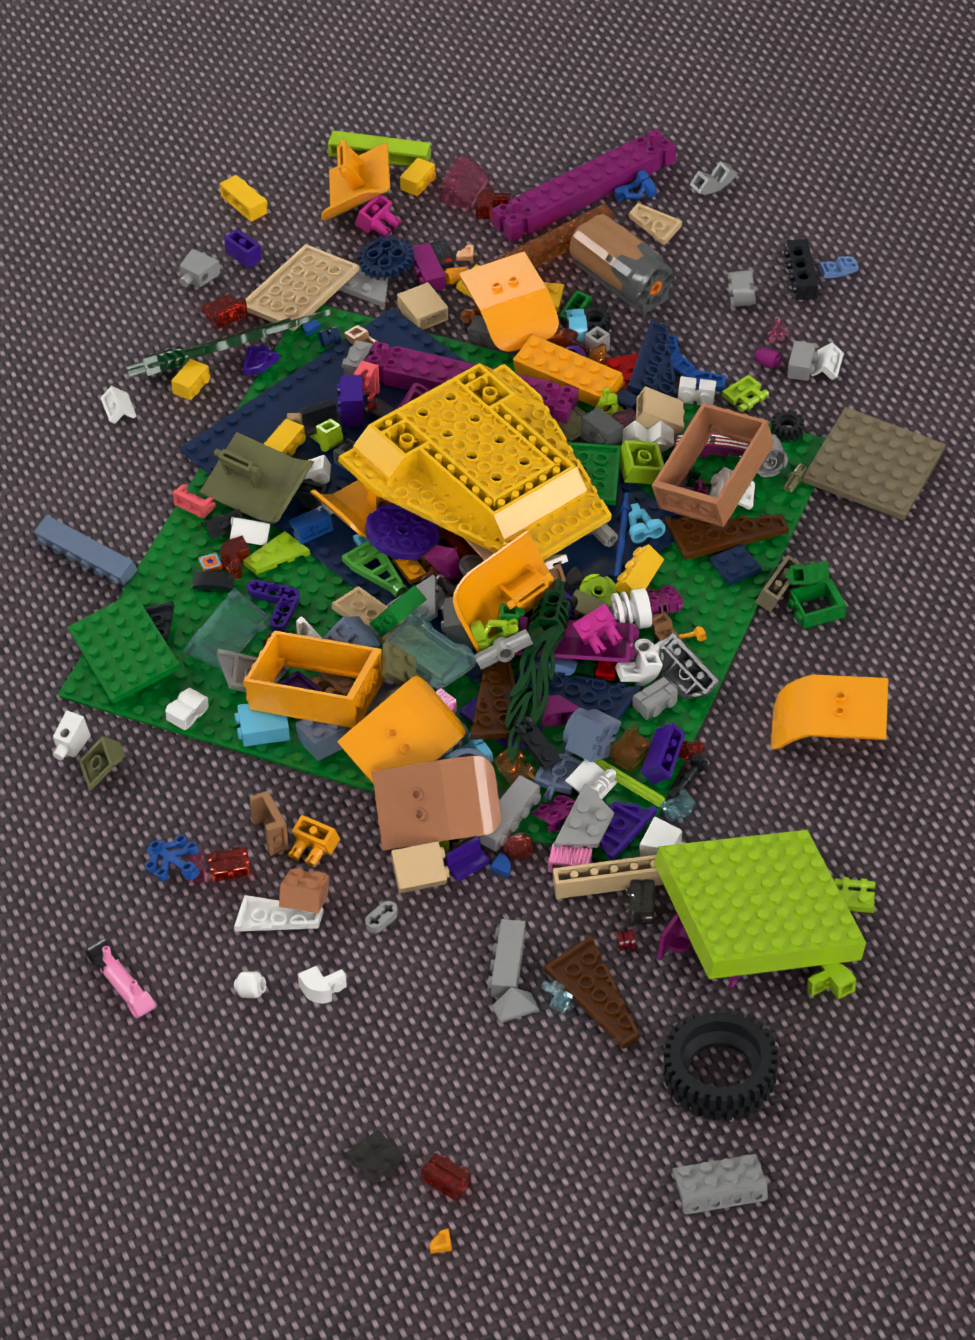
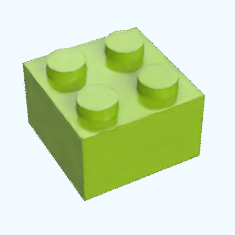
[619,440,664,484]

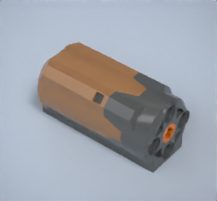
[569,214,675,315]

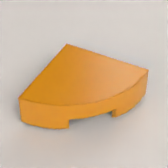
[430,1228,452,1254]

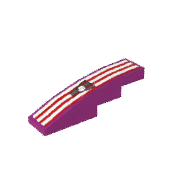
[673,433,749,458]

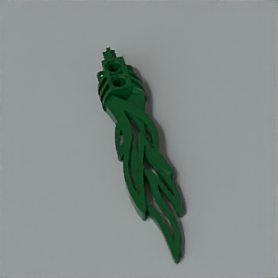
[126,309,333,377]
[505,578,570,764]

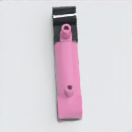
[85,939,155,1018]

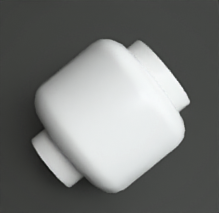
[234,972,266,998]

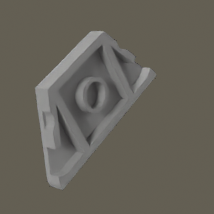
[339,264,389,308]
[386,574,438,628]
[216,649,289,692]
[554,784,614,848]

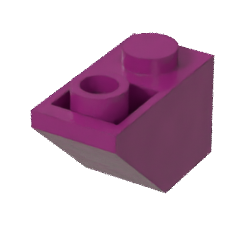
[541,695,580,727]

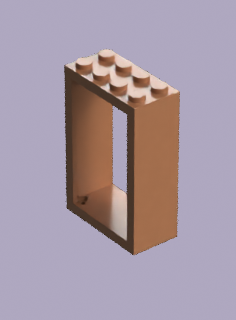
[652,403,774,527]

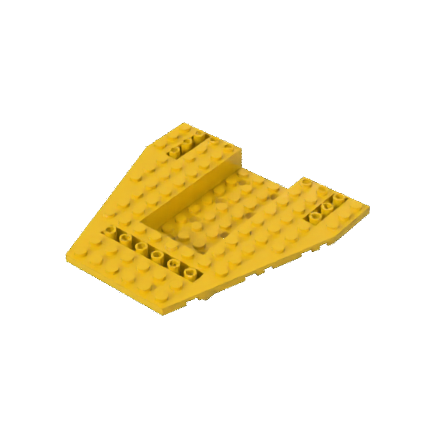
[338,363,612,561]

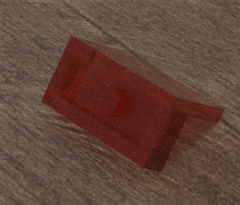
[445,531,479,560]

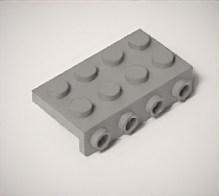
[672,1154,768,1214]

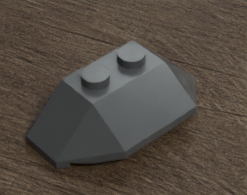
[660,633,720,700]

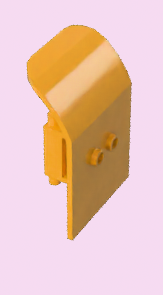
[321,140,390,221]
[459,252,559,352]
[310,480,394,538]
[453,531,554,653]
[771,675,888,750]
[337,676,466,784]

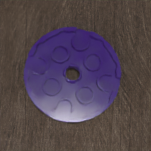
[365,504,439,561]

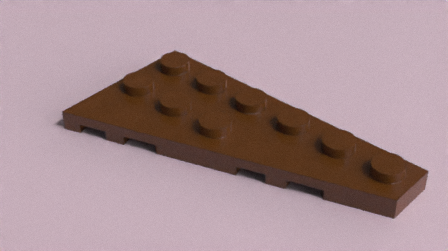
[664,515,789,561]
[469,661,528,740]
[544,935,640,1049]

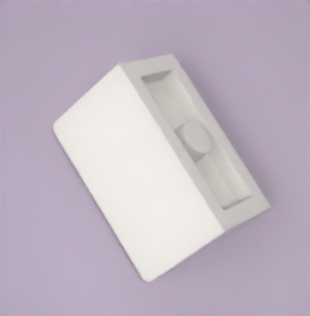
[810,343,844,380]
[101,386,136,424]
[230,517,270,545]

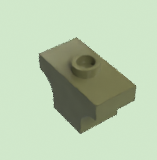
[572,589,610,620]

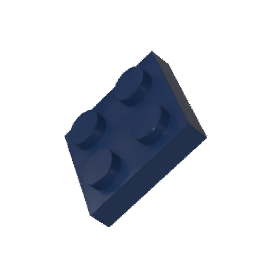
[710,544,762,586]

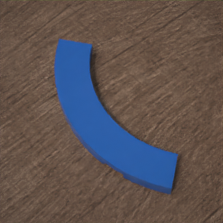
[669,335,726,392]

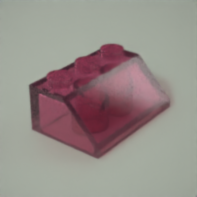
[439,155,490,210]

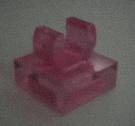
[767,318,789,343]

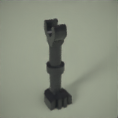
[666,754,708,805]

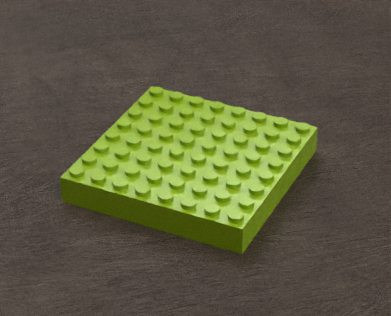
[654,830,866,979]

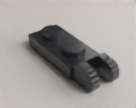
[514,716,561,771]

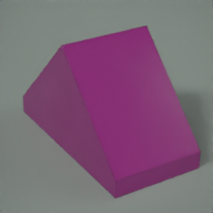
[424,545,462,583]

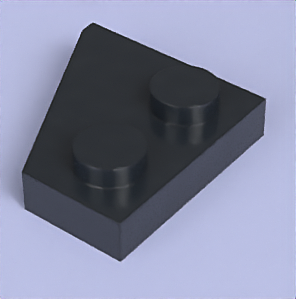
[292,480,328,511]

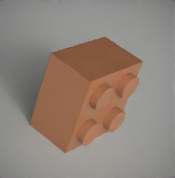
[279,868,329,913]

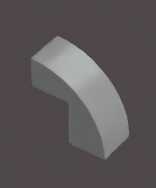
[689,161,738,195]

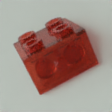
[200,294,248,329]

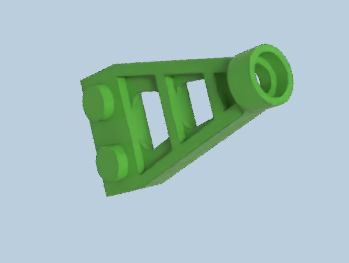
[342,540,408,598]

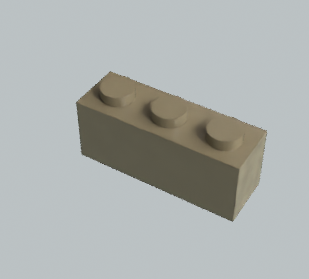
[755,555,801,613]

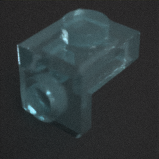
[660,789,695,821]
[541,980,573,1013]

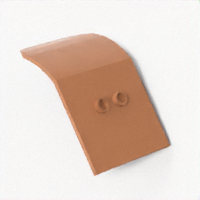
[372,756,501,851]

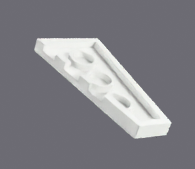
[234,895,323,932]

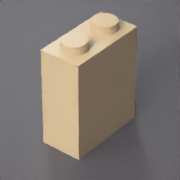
[397,282,449,330]
[636,387,685,438]
[391,841,450,894]

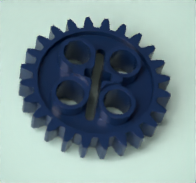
[358,235,415,281]

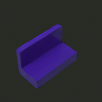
[445,837,490,882]

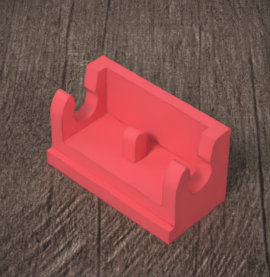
[354,361,380,402]
[173,484,216,519]

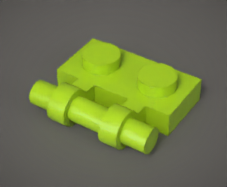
[722,375,769,412]
[835,877,875,913]

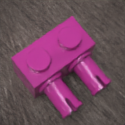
[355,195,402,238]
[573,604,623,656]

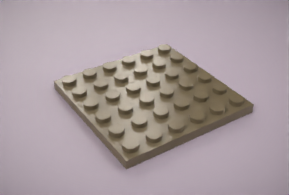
[802,407,946,521]

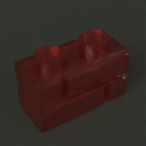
[207,847,252,883]
[421,1153,471,1201]

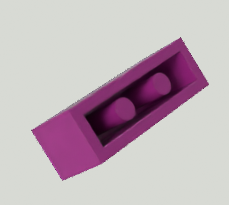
[412,243,446,291]

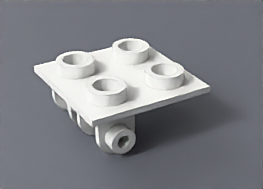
[565,759,617,799]

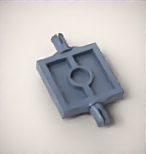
[534,750,583,800]

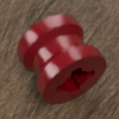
[617,929,636,952]

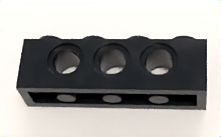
[784,239,818,300]

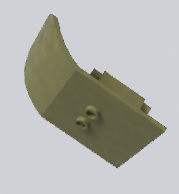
[199,432,314,523]

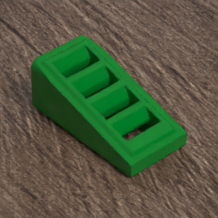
[558,290,592,322]

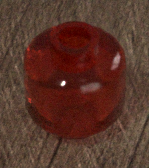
[503,832,534,860]

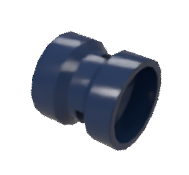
[318,326,341,348]

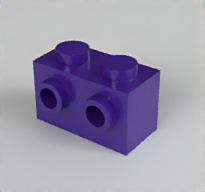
[224,229,262,268]

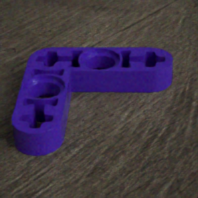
[247,580,300,632]

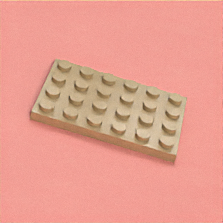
[240,244,359,331]

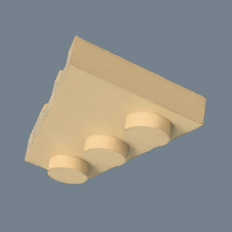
[629,203,682,245]

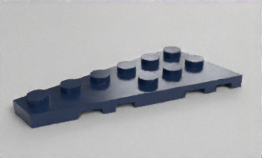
[626,320,677,398]
[514,667,642,720]

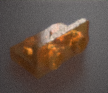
[611,725,652,771]
[493,748,536,785]

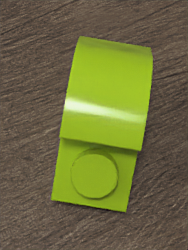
[310,419,343,452]
[807,963,856,999]

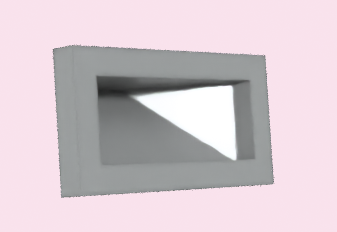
[493,987,539,1023]

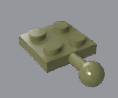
[382,641,435,689]

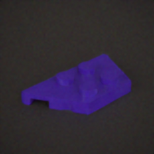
[600,802,657,861]

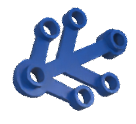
[145,835,199,881]

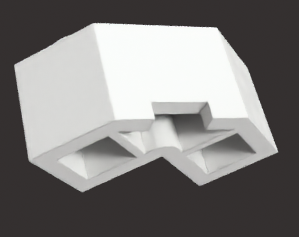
[622,421,674,454]

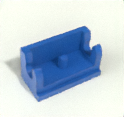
[289,506,333,544]

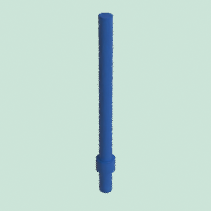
[614,493,631,581]

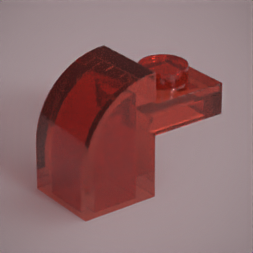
[475,188,511,219]
[547,328,587,353]
[220,535,250,580]

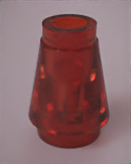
[678,741,705,760]

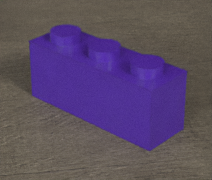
[641,722,686,785]

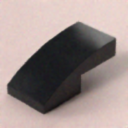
[192,571,233,593]

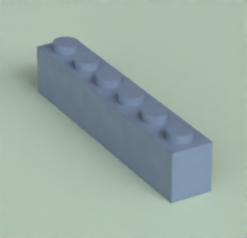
[34,515,138,587]

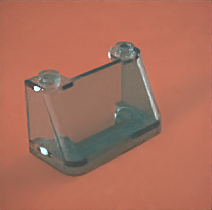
[183,588,269,670]
[385,609,477,689]

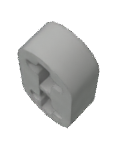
[365,901,398,934]

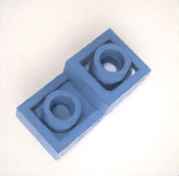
[818,256,859,279]
[535,657,578,676]

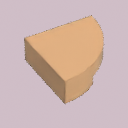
[456,245,474,261]

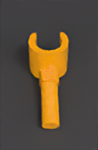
[679,626,707,641]

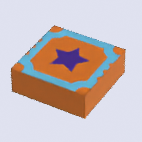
[198,552,222,571]

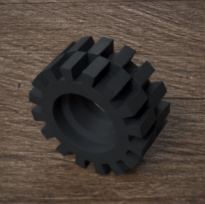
[584,306,611,333]
[771,410,804,443]

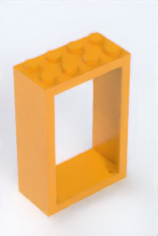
[243,631,386,728]

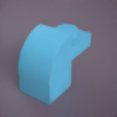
[566,308,588,349]

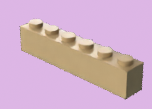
[553,855,664,899]

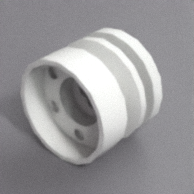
[611,588,652,629]

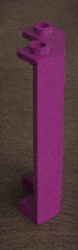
[515,617,639,663]

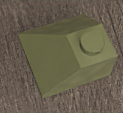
[79,736,125,790]

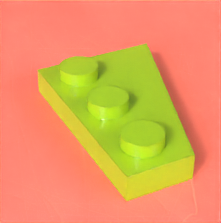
[243,531,310,575]

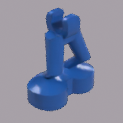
[614,169,657,202]

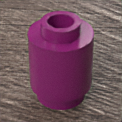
[754,347,782,369]

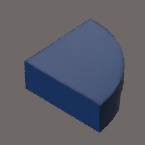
[303,320,321,336]
[490,852,511,878]

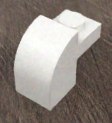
[615,652,663,686]
[298,966,347,1003]

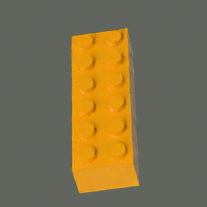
[513,334,624,411]

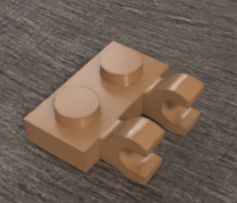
[312,672,354,696]

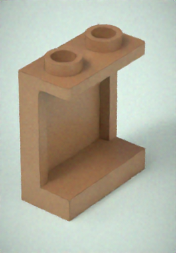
[250,791,289,856]

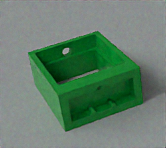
[787,579,846,629]
[369,585,427,638]

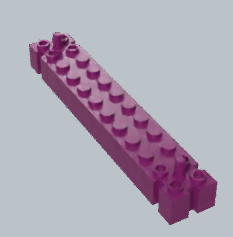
[491,129,677,243]
[365,341,579,424]

